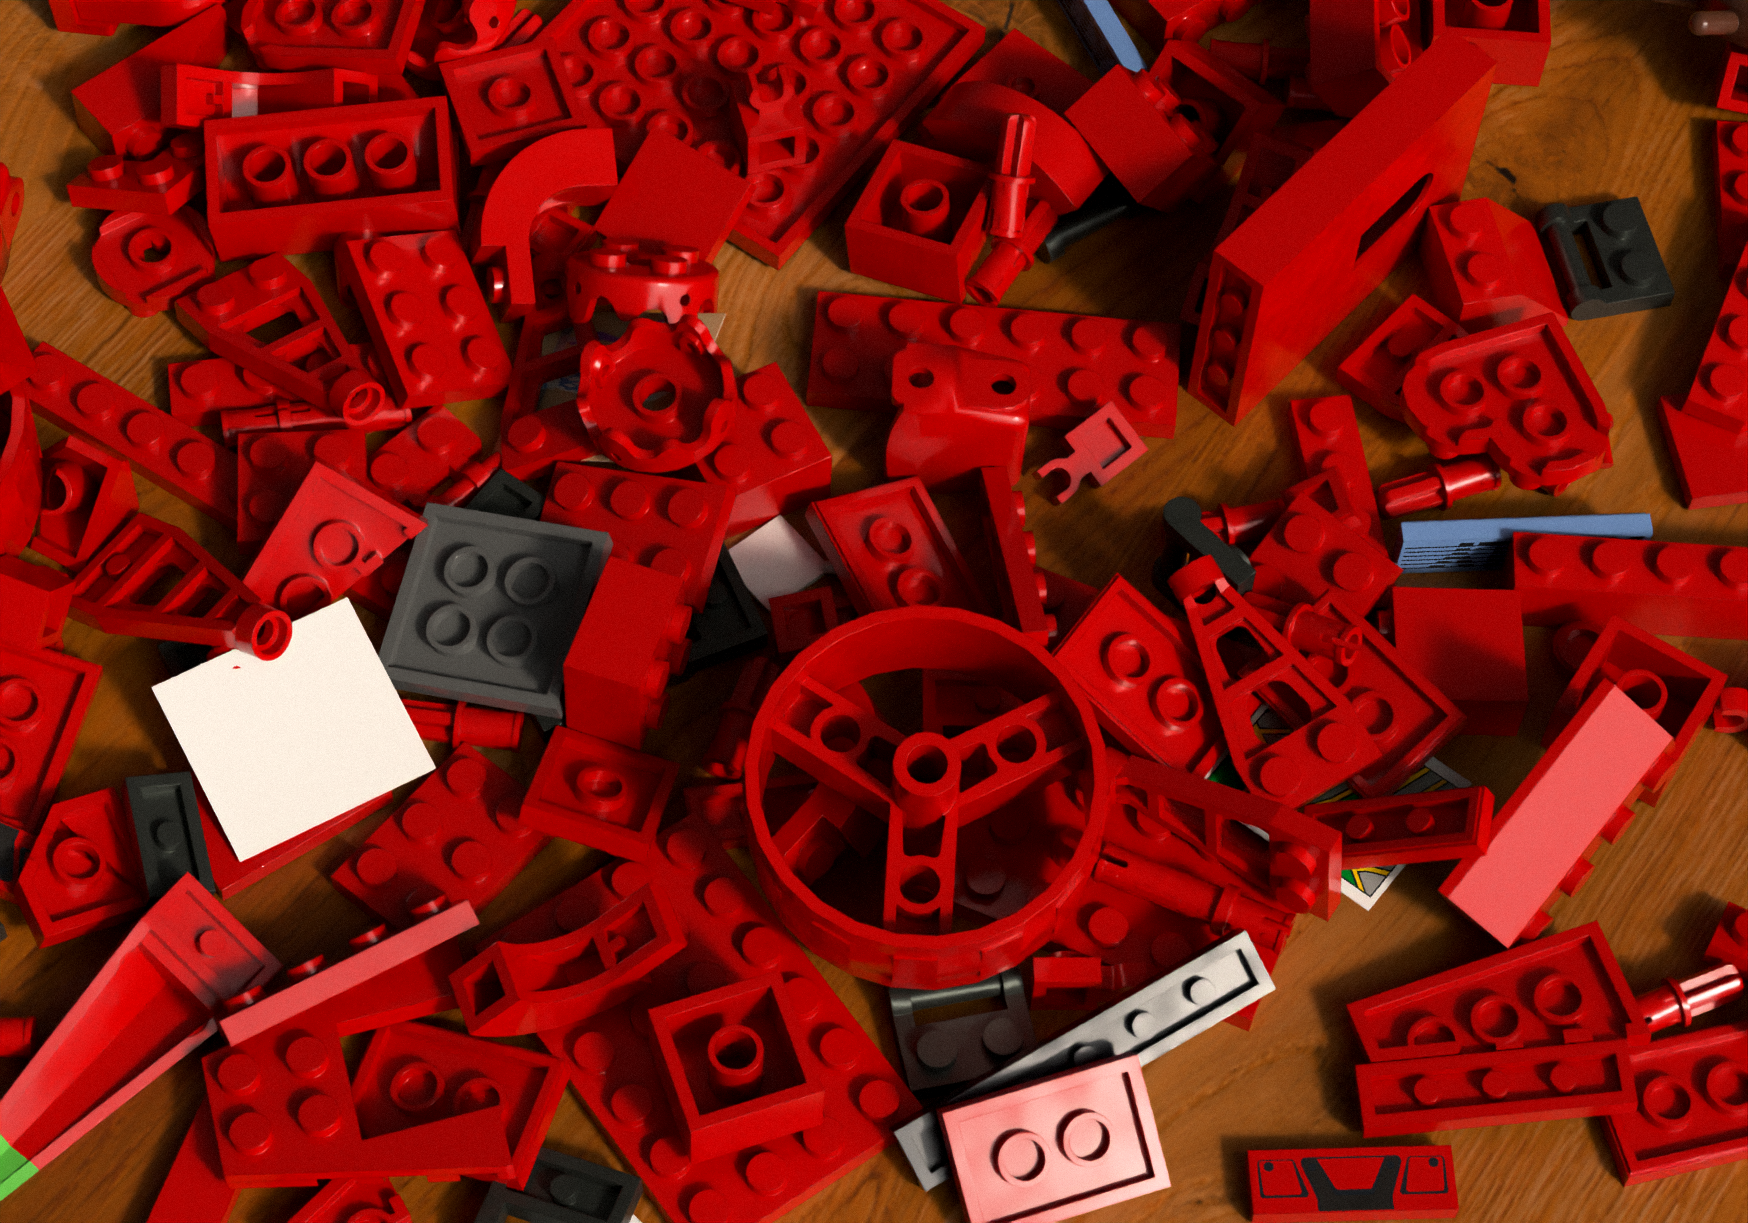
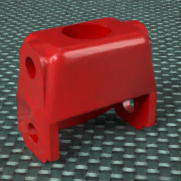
[883,342,1032,494]

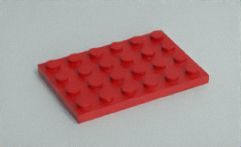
[473,811,923,1223]

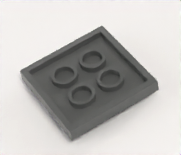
[378,502,614,719]

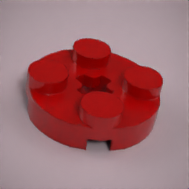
[91,205,216,318]

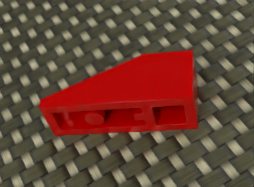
[71,3,231,161]

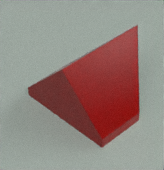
[30,433,140,574]

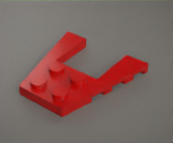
[201,936,516,1189]

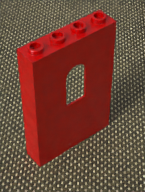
[1187,28,1498,427]

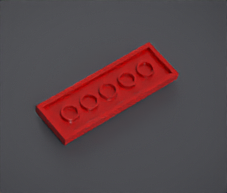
[806,291,1182,439]

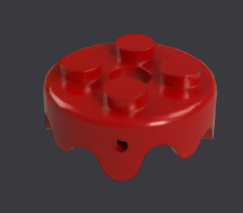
[405,0,517,81]
[564,238,720,323]
[576,314,739,473]

